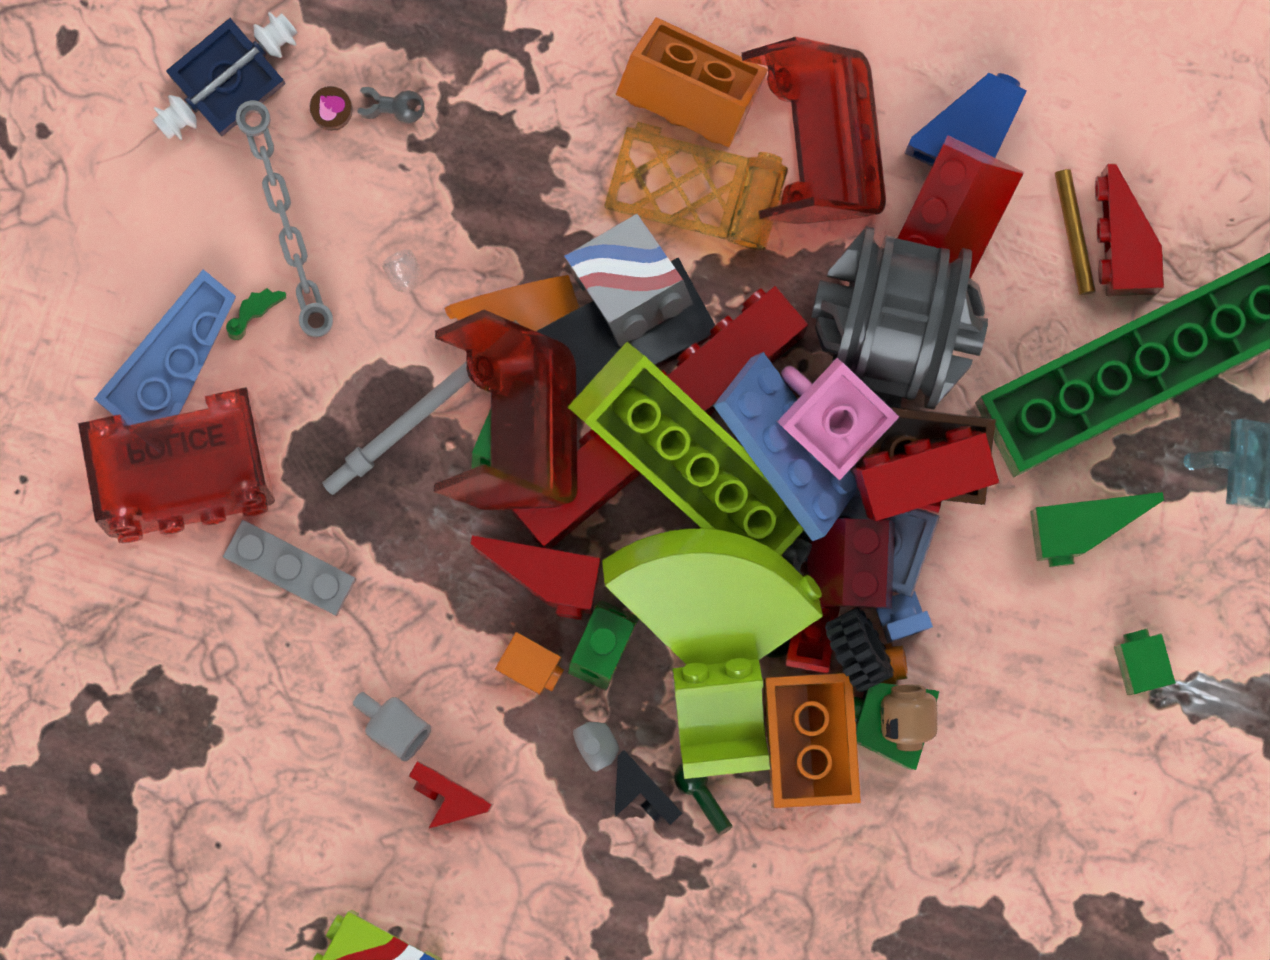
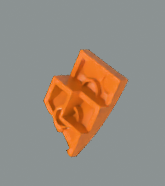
[444,275,580,382]

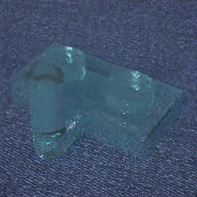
[1184,419,1270,509]

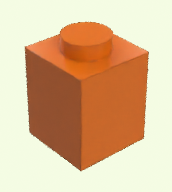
[495,632,565,696]

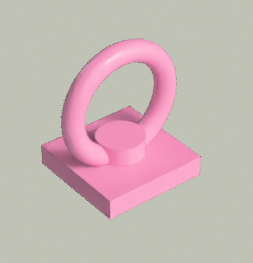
[777,358,899,481]

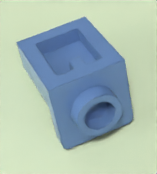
[876,591,933,643]

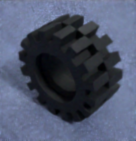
[825,607,894,692]

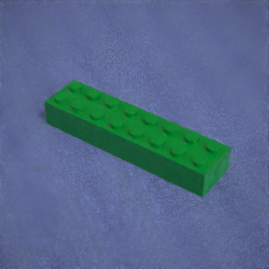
[975,253,1270,478]

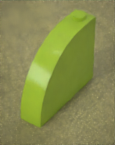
[602,529,823,665]

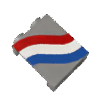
[565,214,693,347]

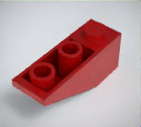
[1095,164,1164,296]

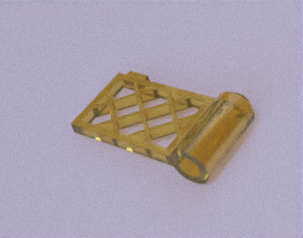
[604,121,788,250]

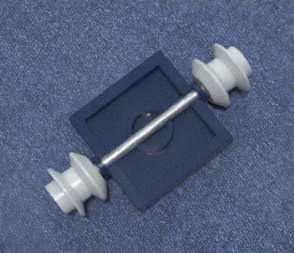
[153,12,298,140]

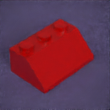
[897,135,1024,278]

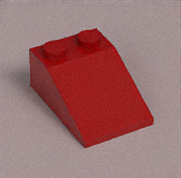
[470,535,601,620]

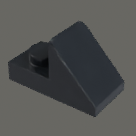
[615,750,683,825]

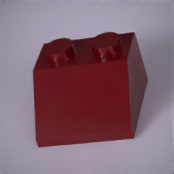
[807,519,895,609]

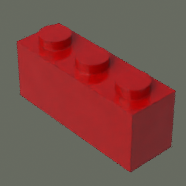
[853,426,1000,521]

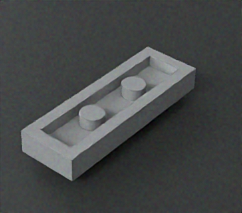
[223,519,356,616]

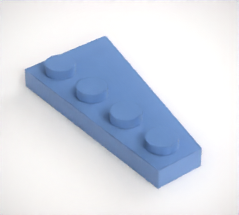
[94,269,236,453]

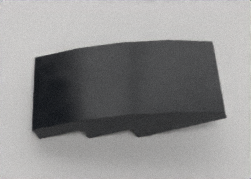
[531,257,715,405]

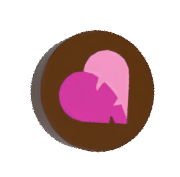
[310,86,353,131]

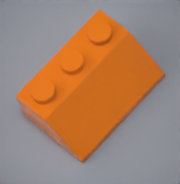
[615,17,769,148]
[763,673,861,808]

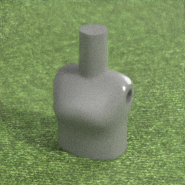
[353,692,431,761]
[573,722,619,772]

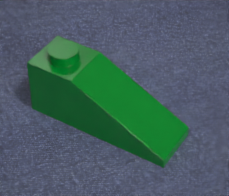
[1030,492,1164,567]

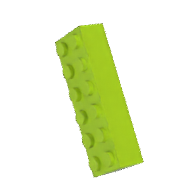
[568,342,804,555]

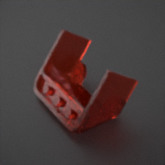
[741,36,886,224]
[434,309,578,510]

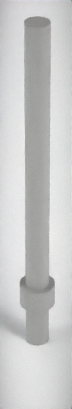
[322,320,526,495]

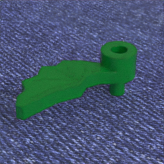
[226,288,286,340]

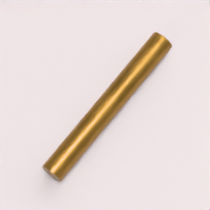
[1054,169,1096,295]

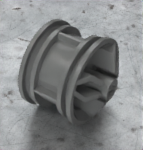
[811,226,988,410]

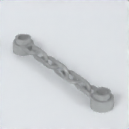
[236,100,333,337]

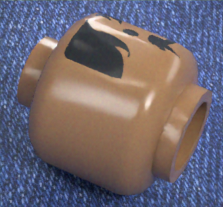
[881,685,938,751]

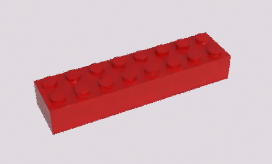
[511,286,808,549]

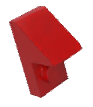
[786,606,840,673]
[409,761,494,829]

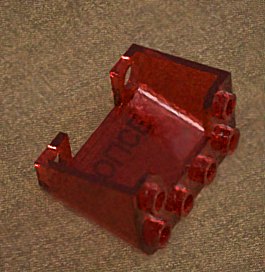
[78,387,275,544]

